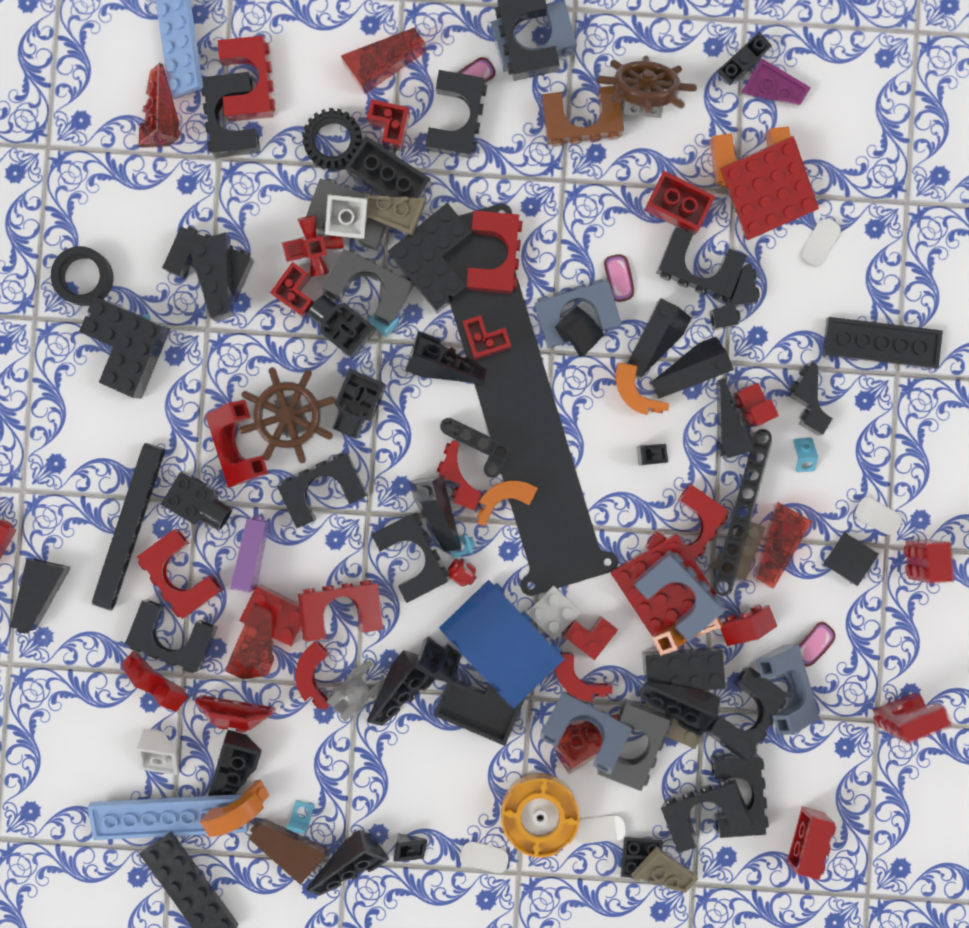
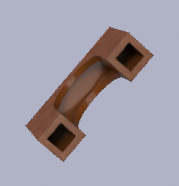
[542,86,624,147]

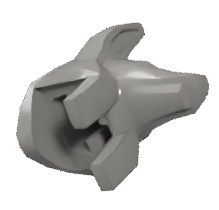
[327,661,386,722]

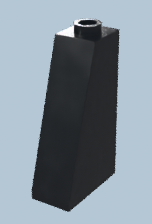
[10,558,71,634]

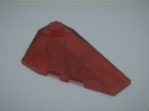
[138,63,180,148]
[225,603,274,680]
[553,714,635,774]

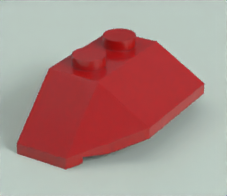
[195,695,276,733]

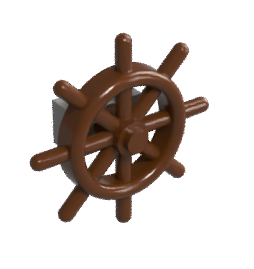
[597,56,697,118]
[239,367,335,463]

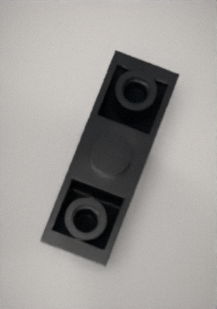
[717,32,772,86]

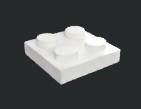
[526,585,581,640]

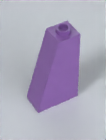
[230,515,269,592]

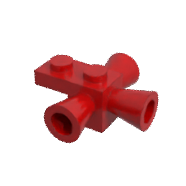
[281,215,344,277]

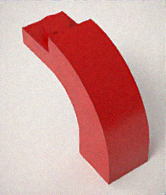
[296,640,330,711]
[555,652,612,702]

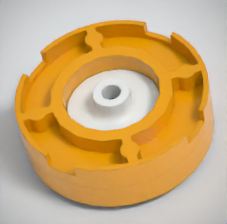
[501,773,579,858]

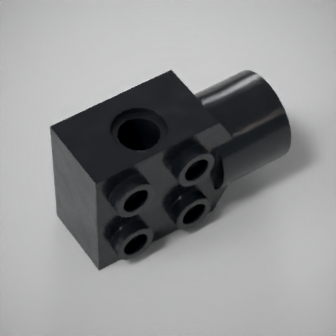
[307,295,376,359]
[332,369,387,439]
[161,471,233,531]

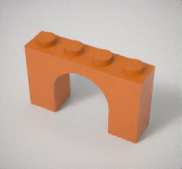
[709,126,791,188]

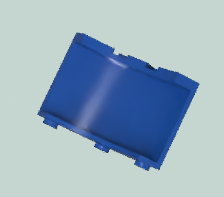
[439,580,564,708]

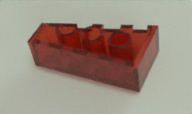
[340,28,427,94]
[754,502,812,589]

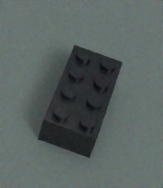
[345,136,432,198]
[642,647,726,690]

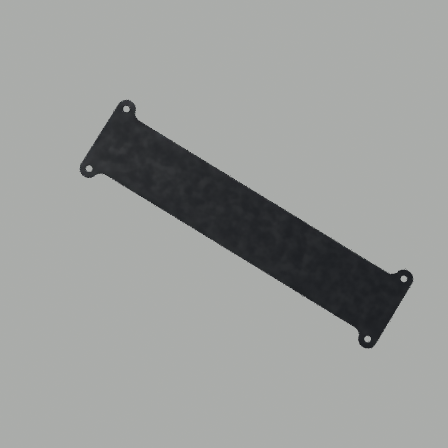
[444,203,618,596]

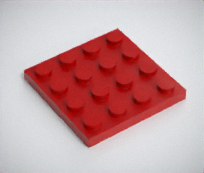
[720,136,819,240]
[610,532,717,636]

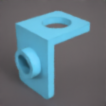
[368,314,400,338]
[793,438,818,473]
[450,533,476,558]
[286,800,314,833]

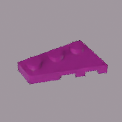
[740,59,811,106]

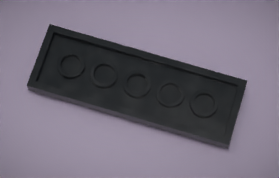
[822,317,943,369]
[139,831,239,928]

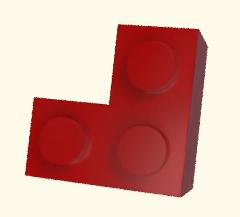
[367,99,410,151]
[270,262,315,319]
[462,315,511,360]
[733,383,779,428]
[720,604,777,646]
[563,616,618,661]

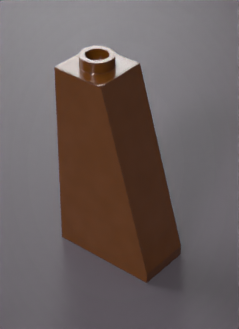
[248,818,329,885]

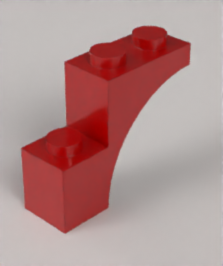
[437,440,482,511]
[121,651,188,712]

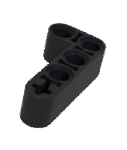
[440,418,510,478]

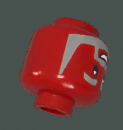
[448,558,477,587]

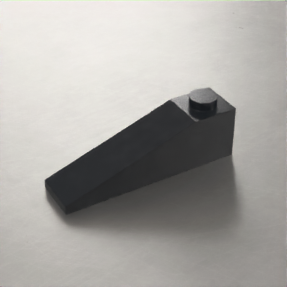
[405,331,487,384]
[652,337,734,399]
[717,378,754,459]
[409,475,462,552]
[367,650,435,726]
[638,681,721,736]
[208,730,262,796]
[306,830,389,896]

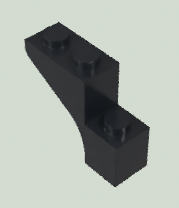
[709,264,760,331]
[788,362,833,436]

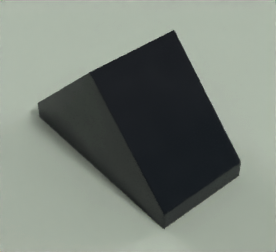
[637,444,668,466]
[393,833,427,862]

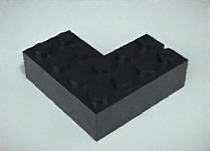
[388,202,472,314]
[79,296,171,399]
[433,678,526,746]

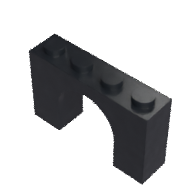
[494,0,560,81]
[425,70,487,158]
[201,72,261,158]
[162,226,254,302]
[656,227,747,302]
[277,452,368,529]
[371,513,449,603]
[125,599,218,673]
[704,667,788,760]
[710,753,769,838]
[661,778,754,853]

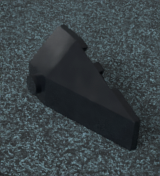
[627,298,692,378]

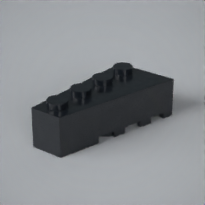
[188,232,234,322]

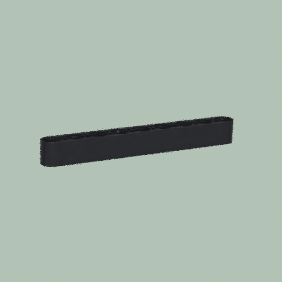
[713,429,773,597]
[92,443,165,611]

